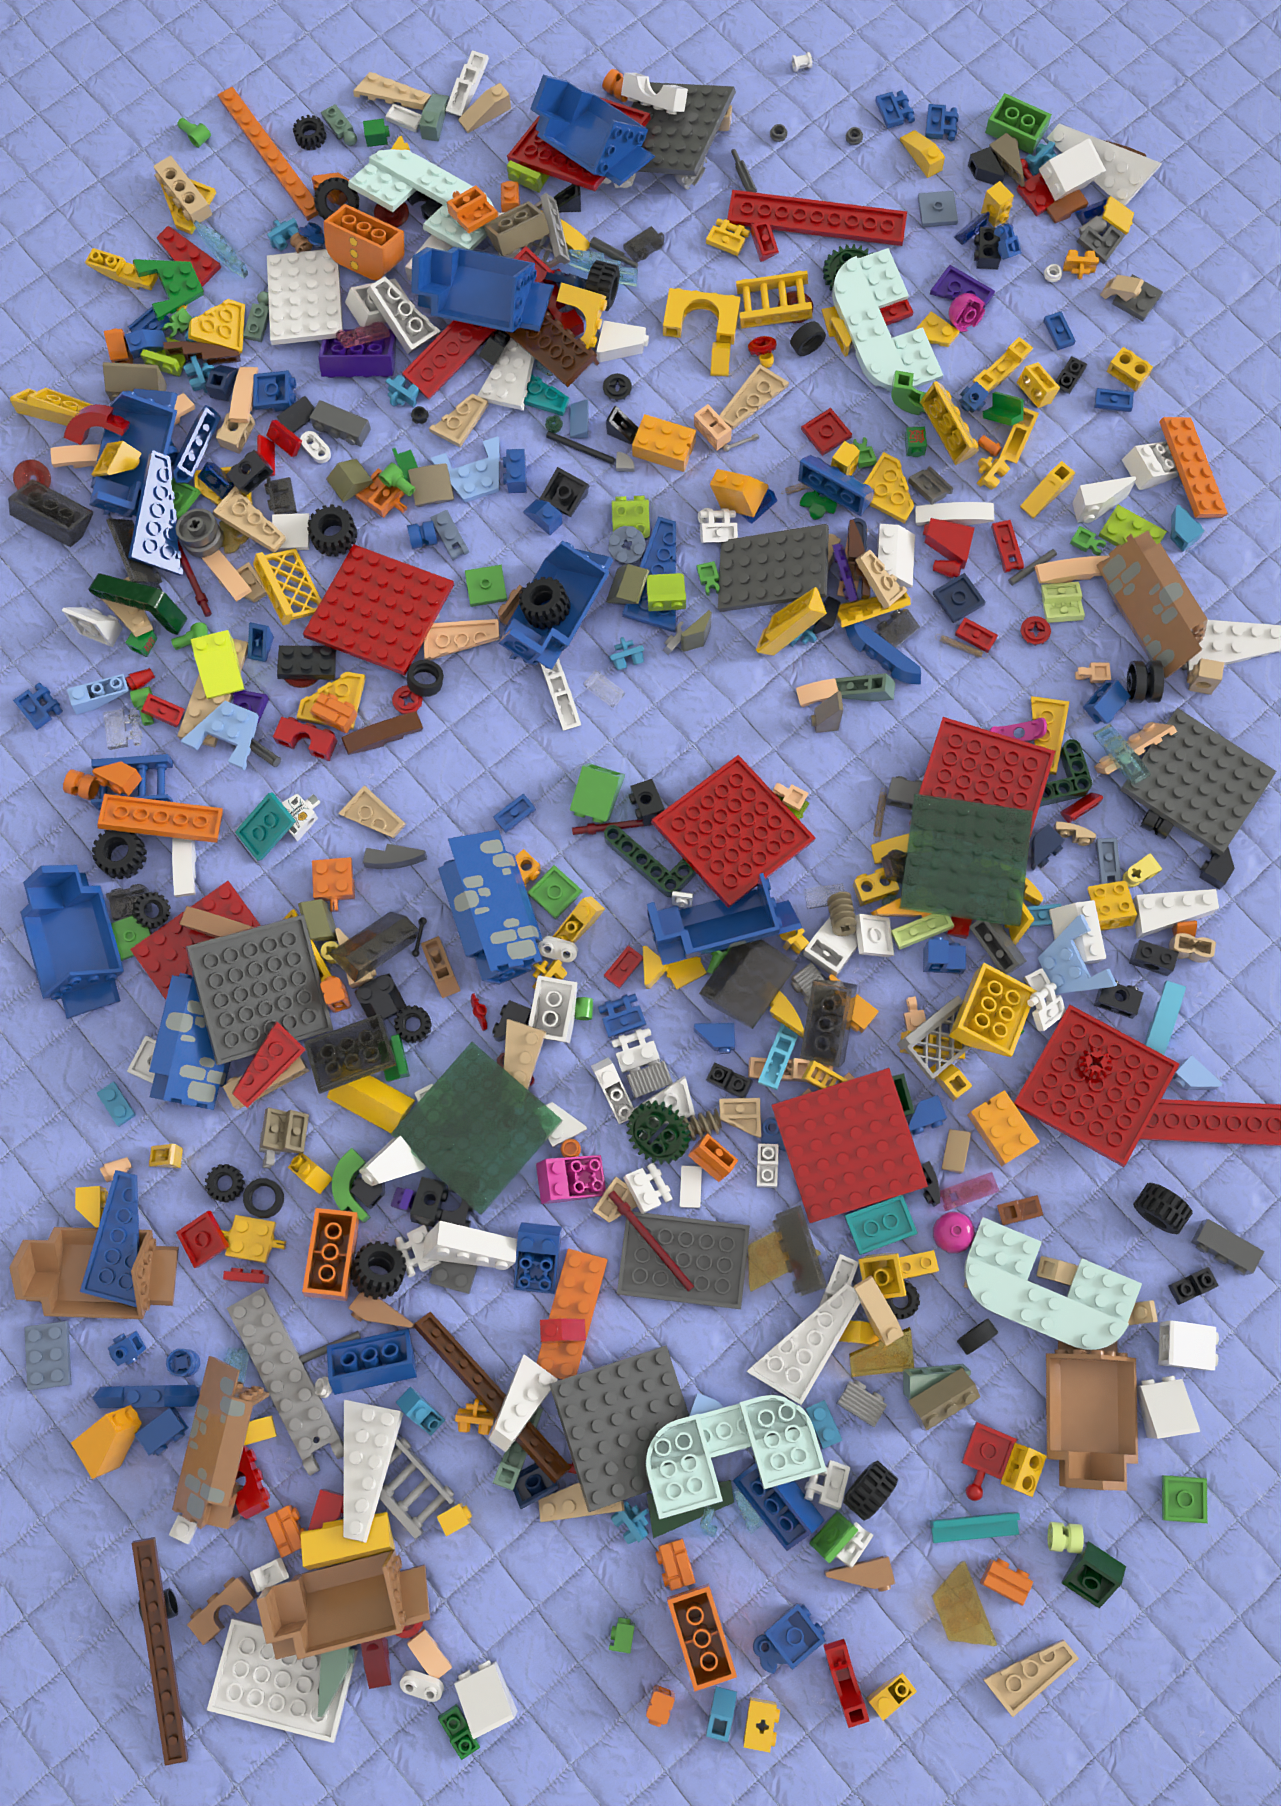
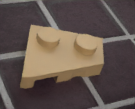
[719,1098,761,1138]
[592,1177,638,1223]

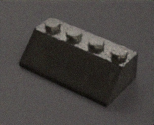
[8,479,93,547]
[106,518,163,590]
[329,912,419,982]
[800,980,858,1068]
[772,1205,827,1297]

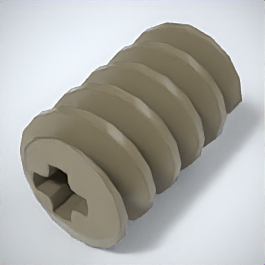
[827,892,857,936]
[682,1108,722,1141]

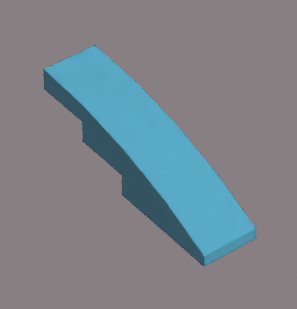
[1144,981,1186,1055]
[758,1023,798,1090]

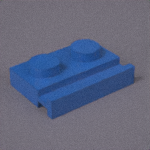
[128,307,171,332]

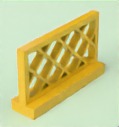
[253,548,321,625]

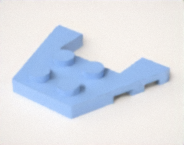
[431,436,500,503]
[181,701,259,771]
[1038,915,1117,994]

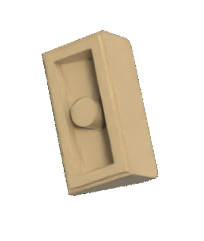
[941,1129,971,1174]

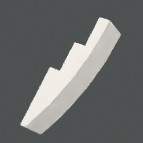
[445,50,489,117]
[916,502,994,526]
[540,658,581,731]
[172,838,196,898]
[818,1254,859,1308]

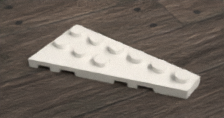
[1047,124,1162,206]
[477,338,534,411]
[1187,620,1281,674]
[747,1283,860,1405]
[343,1400,404,1543]

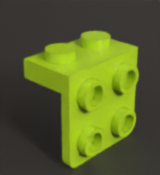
[507,160,549,193]
[141,337,186,377]
[612,495,650,538]
[647,573,686,611]

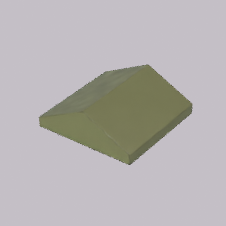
[326,459,374,503]
[606,564,649,604]
[681,610,712,652]
[298,899,338,941]

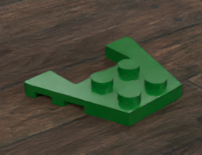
[133,259,204,321]

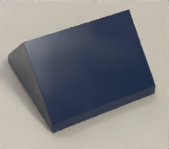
[513,1463,561,1509]

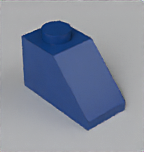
[124,329,167,359]
[523,499,563,535]
[694,1023,735,1054]

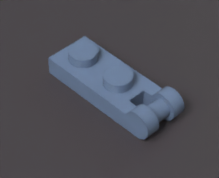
[430,510,469,561]
[1096,838,1121,885]

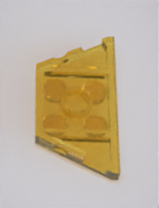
[748,1226,821,1292]
[931,1561,997,1646]

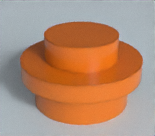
[560,1139,581,1158]

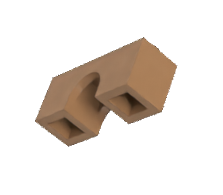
[187,1576,258,1645]

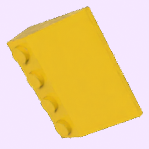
[920,381,979,465]
[949,963,1037,1057]

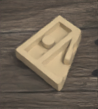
[219,562,267,603]

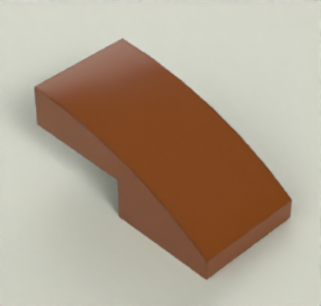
[1046,189,1089,223]
[997,1195,1044,1226]

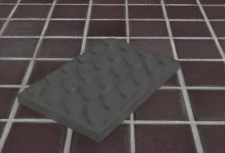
[718,524,829,612]
[617,1211,750,1310]

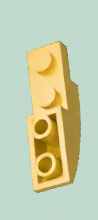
[85,248,158,290]

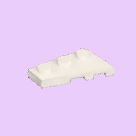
[631,1076,695,1124]

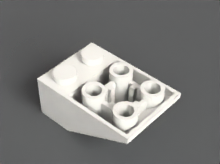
[1122,441,1179,490]
[803,917,858,977]

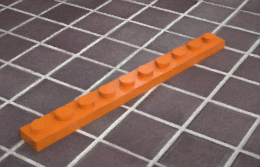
[218,87,319,221]

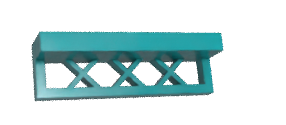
[930,1512,1020,1543]

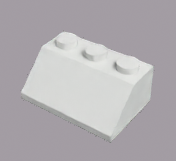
[876,524,915,587]
[1049,900,1106,965]

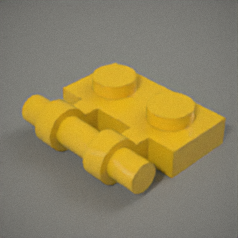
[706,218,750,256]

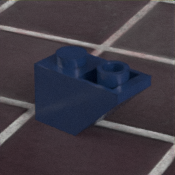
[205,365,238,401]
[1031,824,1065,871]

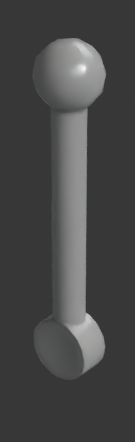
[723,434,759,452]

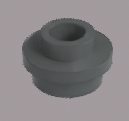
[770,124,787,142]
[846,127,863,145]

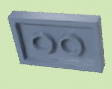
[24,1321,72,1391]

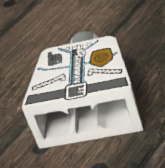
[282,794,320,842]

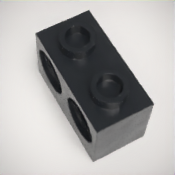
[974,227,1001,270]

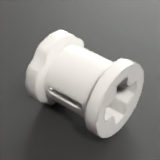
[791,52,812,72]

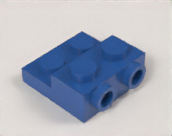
[253,370,296,412]
[764,1603,826,1670]

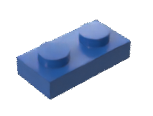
[1043,311,1076,350]
[1094,388,1134,412]
[493,793,536,833]

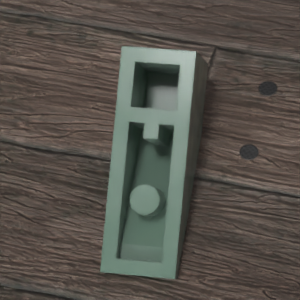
[419,93,450,141]
[835,673,895,701]
[903,1364,971,1400]
[318,1646,355,1717]

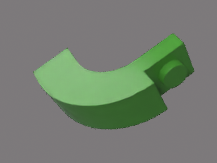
[891,370,926,415]
[332,1148,371,1223]

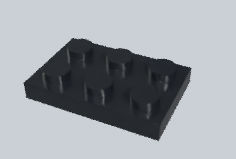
[277,645,336,680]

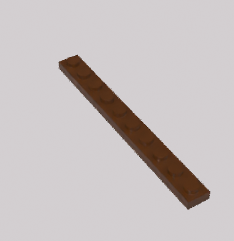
[413,1312,571,1484]
[131,1537,188,1766]

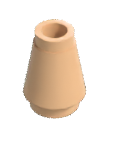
[100,1157,132,1182]

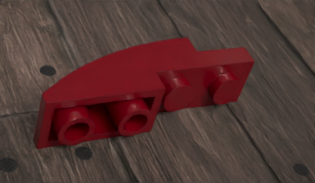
[361,1637,392,1689]

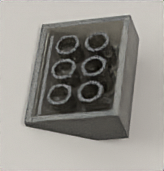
[699,939,798,1029]
[304,1014,397,1094]

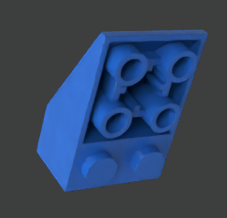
[513,1222,562,1294]

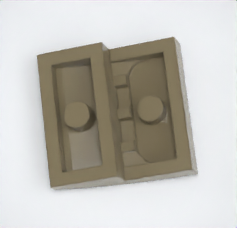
[408,463,454,507]
[260,1107,309,1153]

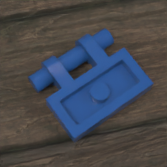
[875,90,915,129]
[925,104,959,141]
[994,223,1022,260]
[13,683,63,730]
[598,994,646,1038]

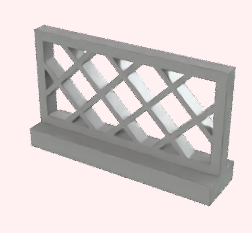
[523,193,570,268]
[897,995,971,1081]

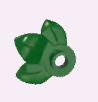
[800,490,837,520]

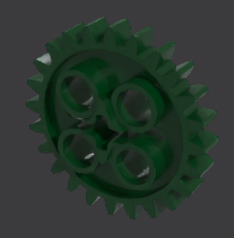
[823,244,874,291]
[626,1100,691,1165]

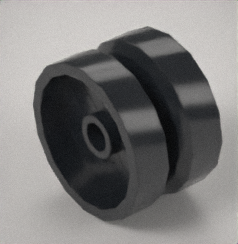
[1127,660,1164,703]

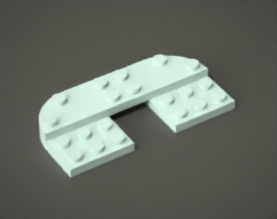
[348,149,494,250]
[832,248,943,392]
[964,1217,1142,1350]
[646,1395,827,1520]

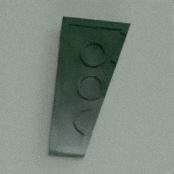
[647,1480,734,1539]

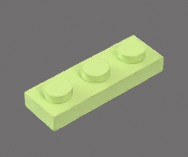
[891,909,954,950]

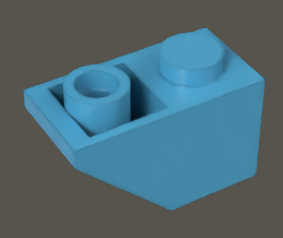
[1170,505,1205,552]
[396,1386,445,1436]
[706,1686,737,1742]

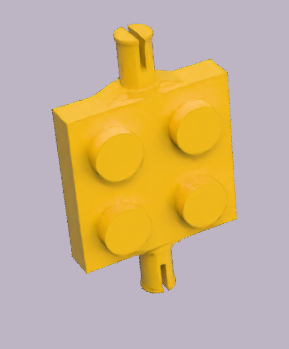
[221,1215,286,1264]

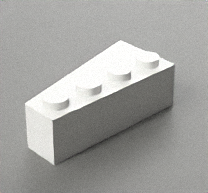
[1133,889,1219,939]
[423,1221,517,1270]
[488,1355,558,1452]

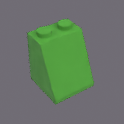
[570,763,625,823]

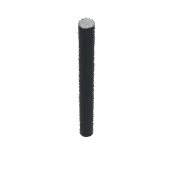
[546,431,615,465]

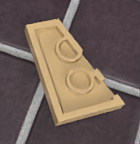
[855,550,908,609]
[338,785,407,838]

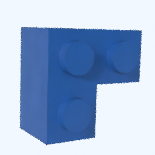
[923,937,966,974]

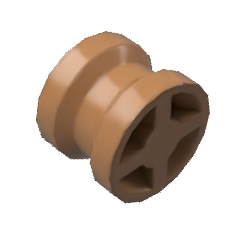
[290,232,313,254]

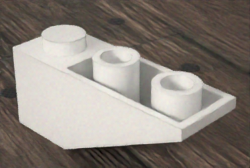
[591,1057,634,1124]

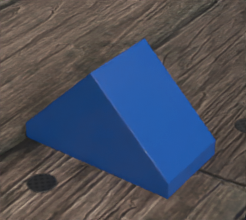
[247,622,274,662]

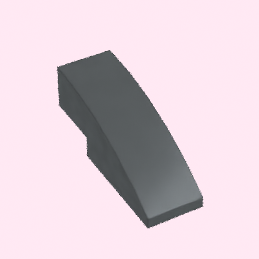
[363,844,427,869]

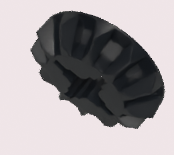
[603,373,632,401]

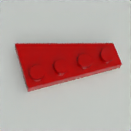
[156,226,221,287]
[232,1021,306,1108]

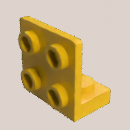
[1087,881,1137,931]

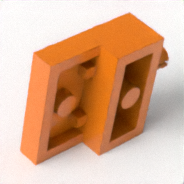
[447,185,498,233]
[355,468,407,518]
[312,857,355,912]

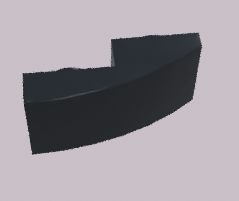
[1056,356,1087,394]
[706,1062,753,1098]
[921,1161,940,1207]
[1168,1267,1219,1305]

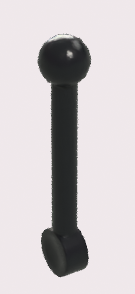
[412,917,427,957]

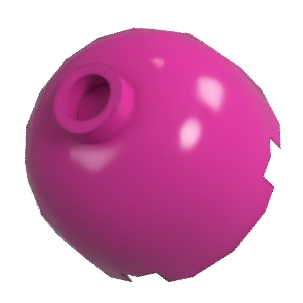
[948,293,985,332]
[933,1212,975,1254]

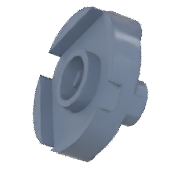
[608,526,646,564]

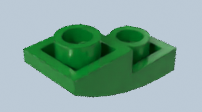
[438,1704,480,1760]

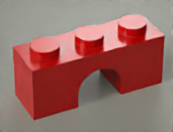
[546,283,584,338]
[273,717,338,761]
[235,1445,270,1519]

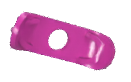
[989,718,1047,742]

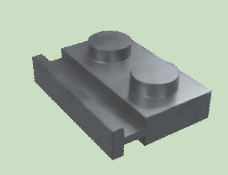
[908,466,953,505]

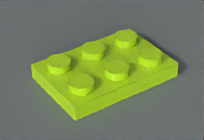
[1098,505,1167,546]

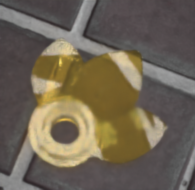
[219,521,249,554]

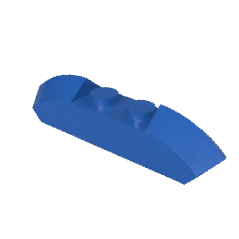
[173,405,221,483]
[845,621,921,684]
[92,1385,199,1409]

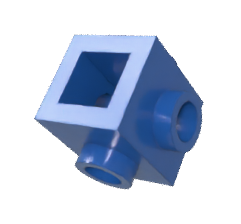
[959,381,990,413]
[108,1330,147,1366]

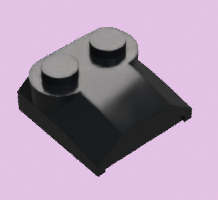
[539,467,590,517]
[354,973,407,1027]

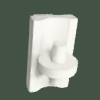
[836,1522,874,1569]

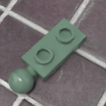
[321,104,357,146]
[243,291,269,342]

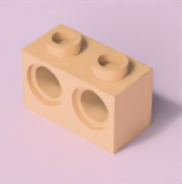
[694,404,732,451]

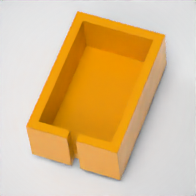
[632,414,696,472]
[967,1090,1040,1167]

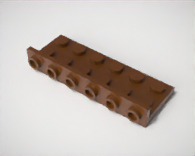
[502,310,599,388]

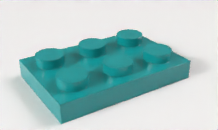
[235,793,296,861]
[844,1195,918,1255]

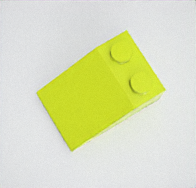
[191,630,245,699]

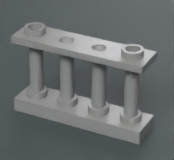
[379,1437,455,1539]

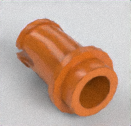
[978,435,1002,457]

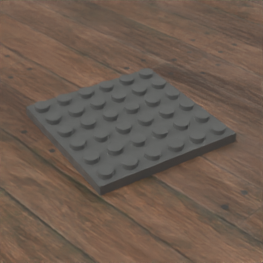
[631,82,736,176]
[1120,708,1277,856]
[185,915,333,1065]
[549,1345,689,1512]

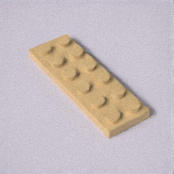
[177,639,248,747]

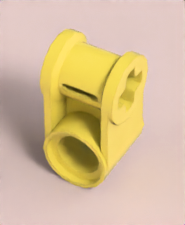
[1122,853,1162,887]

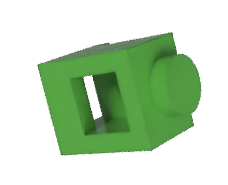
[609,1617,635,1654]

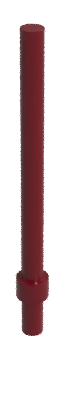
[178,540,212,617]
[572,819,653,835]
[608,1190,694,1292]

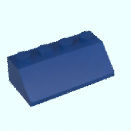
[798,455,874,516]
[327,1328,417,1395]
[732,1461,825,1551]

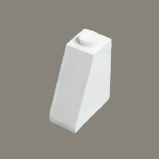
[596,321,649,362]
[359,1136,426,1186]

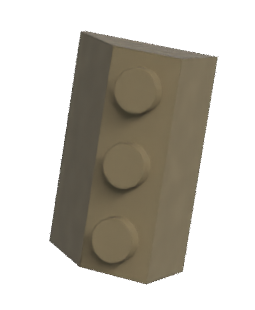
[483,201,550,256]
[103,362,167,401]
[908,1368,980,1431]

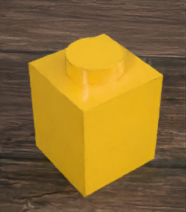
[437,1503,472,1537]

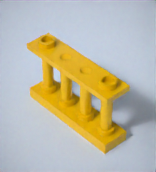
[736,271,813,329]

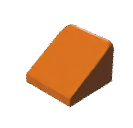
[1172,920,1197,937]

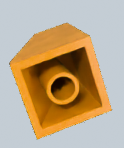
[710,469,769,517]
[71,1405,142,1479]

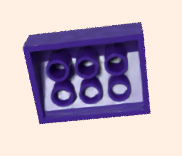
[318,329,396,378]

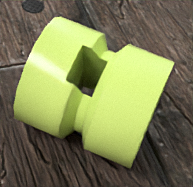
[1047,1522,1084,1554]

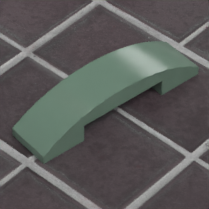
[493,1408,543,1491]

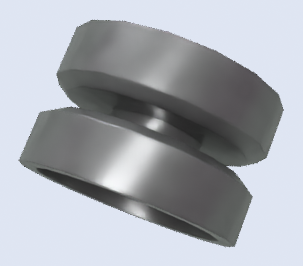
[176,508,224,557]

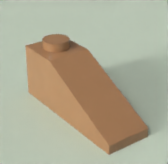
[421,936,461,998]
[349,1292,414,1329]
[824,1555,895,1592]

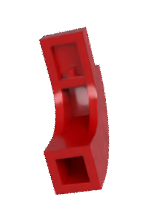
[64,404,130,445]
[823,1639,870,1728]

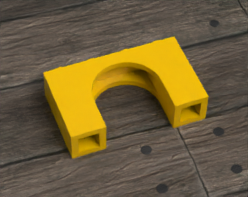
[556,282,607,369]
[663,288,740,345]

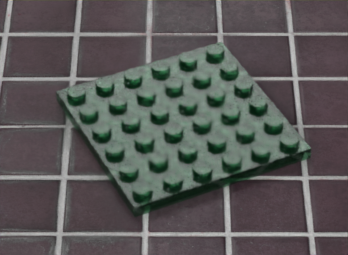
[899,794,1033,926]
[391,1042,563,1215]

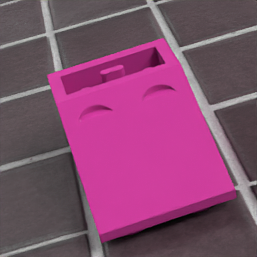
[536,1155,606,1204]

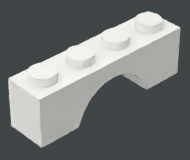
[621,73,688,114]

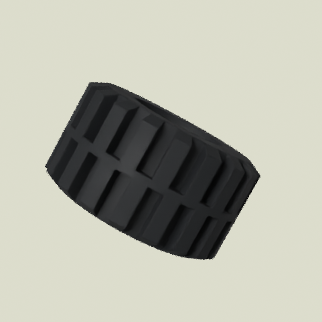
[314,177,360,220]
[585,260,620,311]
[307,504,357,557]
[519,577,570,629]
[92,829,147,879]
[1133,1183,1193,1235]
[350,1241,407,1300]
[843,1460,898,1521]

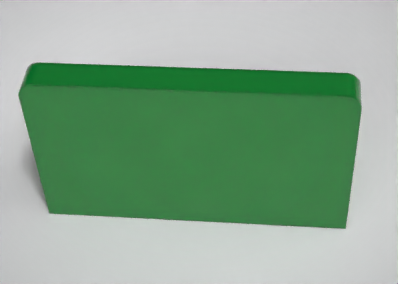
[983,392,1024,426]
[392,448,418,484]
[378,1034,410,1082]

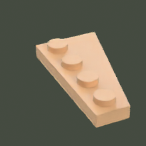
[424,619,500,660]
[1094,722,1177,775]

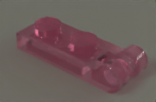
[336,322,390,348]
[940,1172,1000,1211]

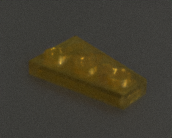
[849,1327,914,1377]

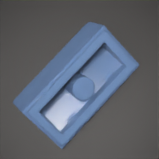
[570,400,589,438]

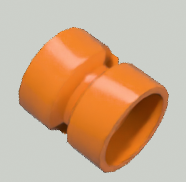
[602,69,628,102]
[63,769,100,801]

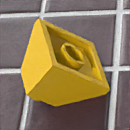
[91,441,141,477]
[858,1253,906,1299]

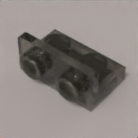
[623,226,664,263]
[264,476,297,514]
[874,609,920,648]
[881,849,921,887]
[106,884,153,921]

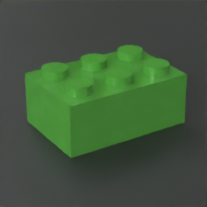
[985,93,1052,154]

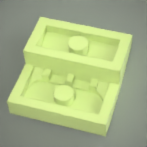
[1041,582,1085,623]

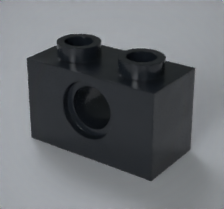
[227,450,274,495]
[628,779,665,827]
[1129,940,1179,976]
[1094,980,1144,1019]
[410,1177,449,1227]

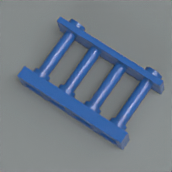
[91,754,173,810]

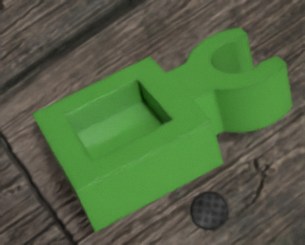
[162,307,192,338]
[853,437,877,468]
[1070,526,1106,556]
[696,561,719,596]

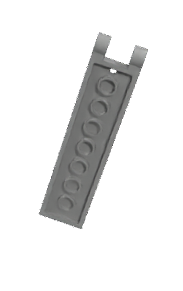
[227,1287,344,1476]

